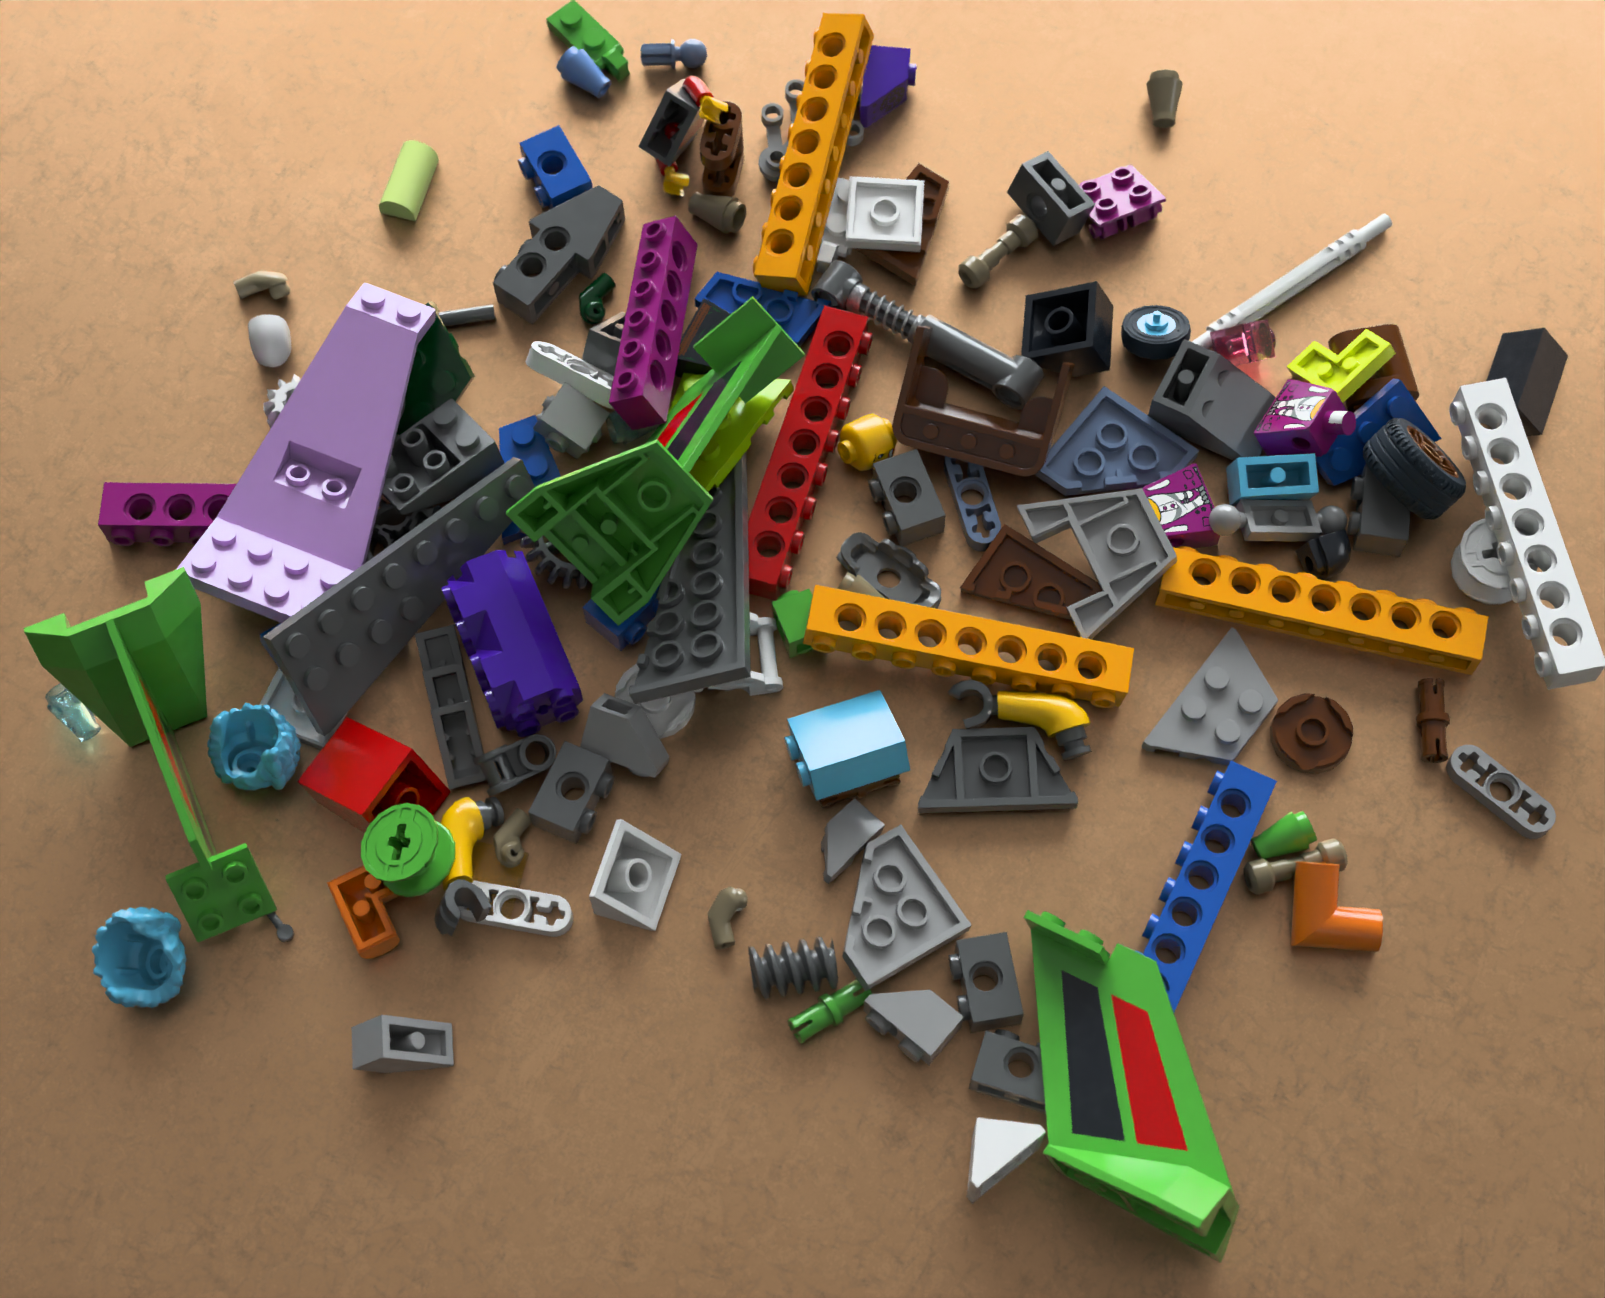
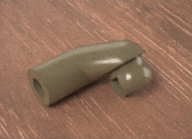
[233,271,290,300]
[493,808,532,868]
[708,887,748,949]

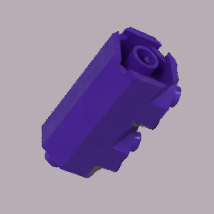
[441,550,583,737]

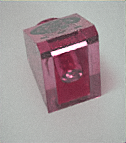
[1210,319,1276,366]

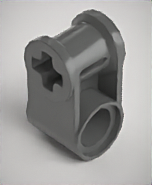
[473,734,556,797]

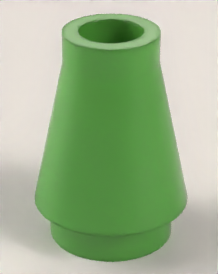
[1251,811,1317,860]

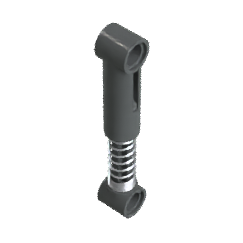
[811,260,1044,410]

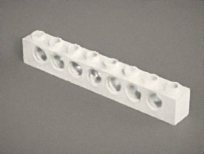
[1449,378,1605,690]

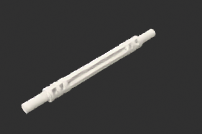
[1192,214,1392,349]

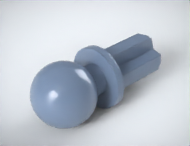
[640,39,707,69]

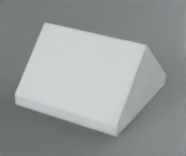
[589,819,682,931]
[967,1118,1046,1203]

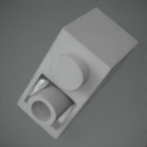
[580,693,669,778]
[864,990,964,1065]

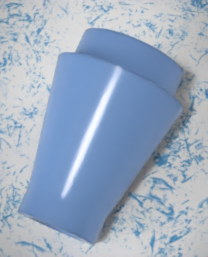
[556,46,611,98]

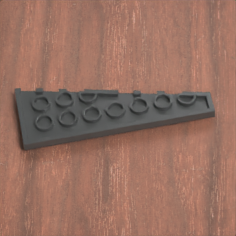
[629,451,751,704]
[263,457,535,736]

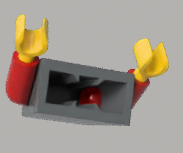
[638,76,728,197]

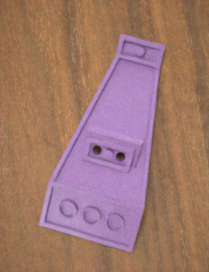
[177,282,436,623]

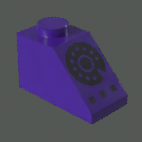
[860,45,917,128]

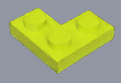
[1287,329,1396,403]

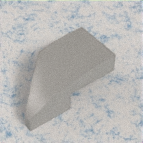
[821,798,885,884]

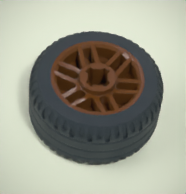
[1363,418,1466,520]

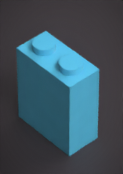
[784,690,910,801]

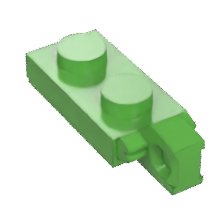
[546,0,630,82]

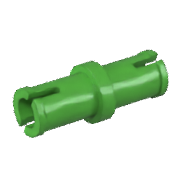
[787,978,872,1043]

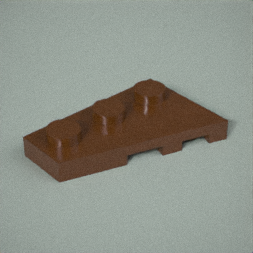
[854,163,949,286]
[960,524,1102,620]

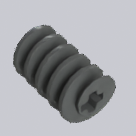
[748,937,838,999]

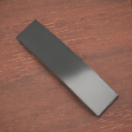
[414,624,486,789]

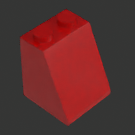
[297,717,451,833]

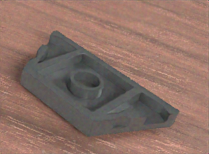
[918,727,1078,813]

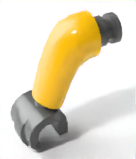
[948,680,1092,760]
[434,796,504,936]

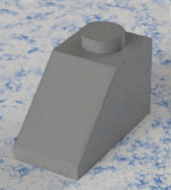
[351,1015,454,1073]

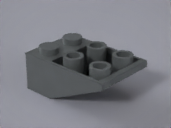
[1148,339,1276,461]
[382,398,504,515]

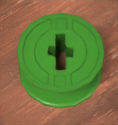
[361,803,455,897]

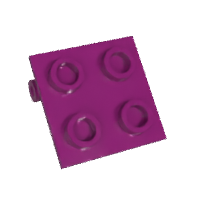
[1079,165,1166,239]

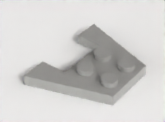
[1017,488,1177,640]

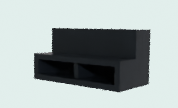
[1486,327,1568,436]

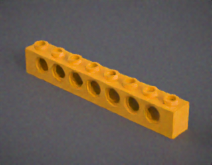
[753,13,874,296]
[1155,546,1489,675]
[803,585,1134,708]

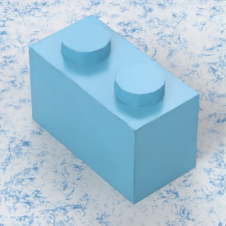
[1226,453,1319,506]

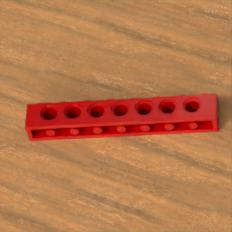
[748,305,873,601]

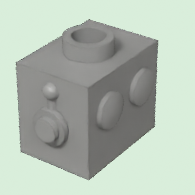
[533,382,610,459]

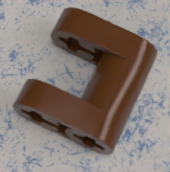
[700,101,744,197]
[1328,324,1419,413]

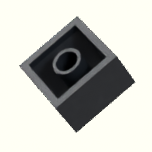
[1021,281,1114,377]

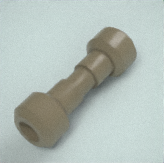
[958,215,1038,289]
[1243,838,1348,895]

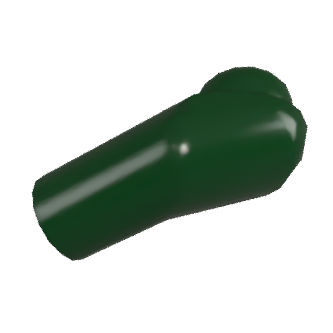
[579,273,616,325]

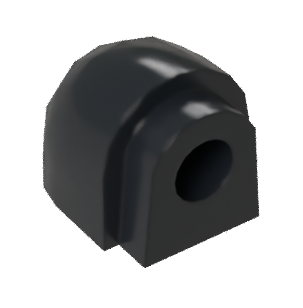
[1296,530,1351,580]

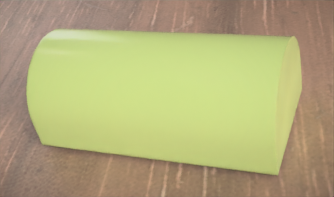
[379,140,439,221]

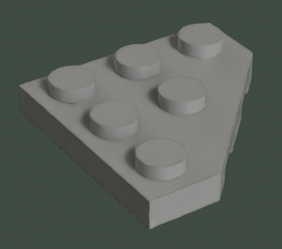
[842,825,971,991]

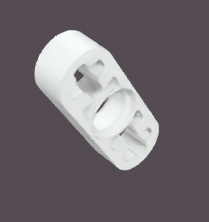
[526,341,614,409]
[457,880,573,937]

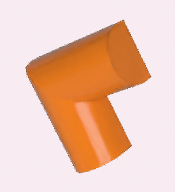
[1291,861,1383,952]
[327,865,400,959]

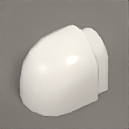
[248,314,291,367]

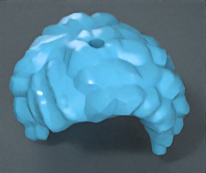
[207,703,301,790]
[92,907,187,1008]

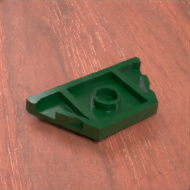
[396,301,475,435]

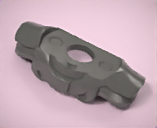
[836,532,941,609]

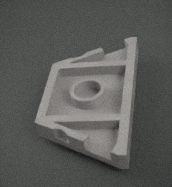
[1142,627,1278,766]

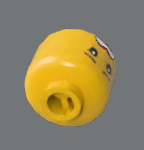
[837,414,897,471]

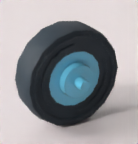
[1121,305,1191,360]

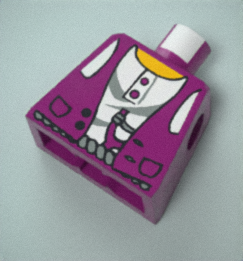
[1253,379,1356,457]
[1142,463,1220,548]

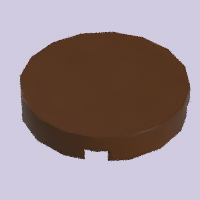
[1270,693,1353,774]

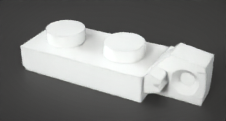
[817,177,853,273]

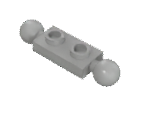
[1209,499,1347,542]

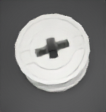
[1451,518,1538,604]

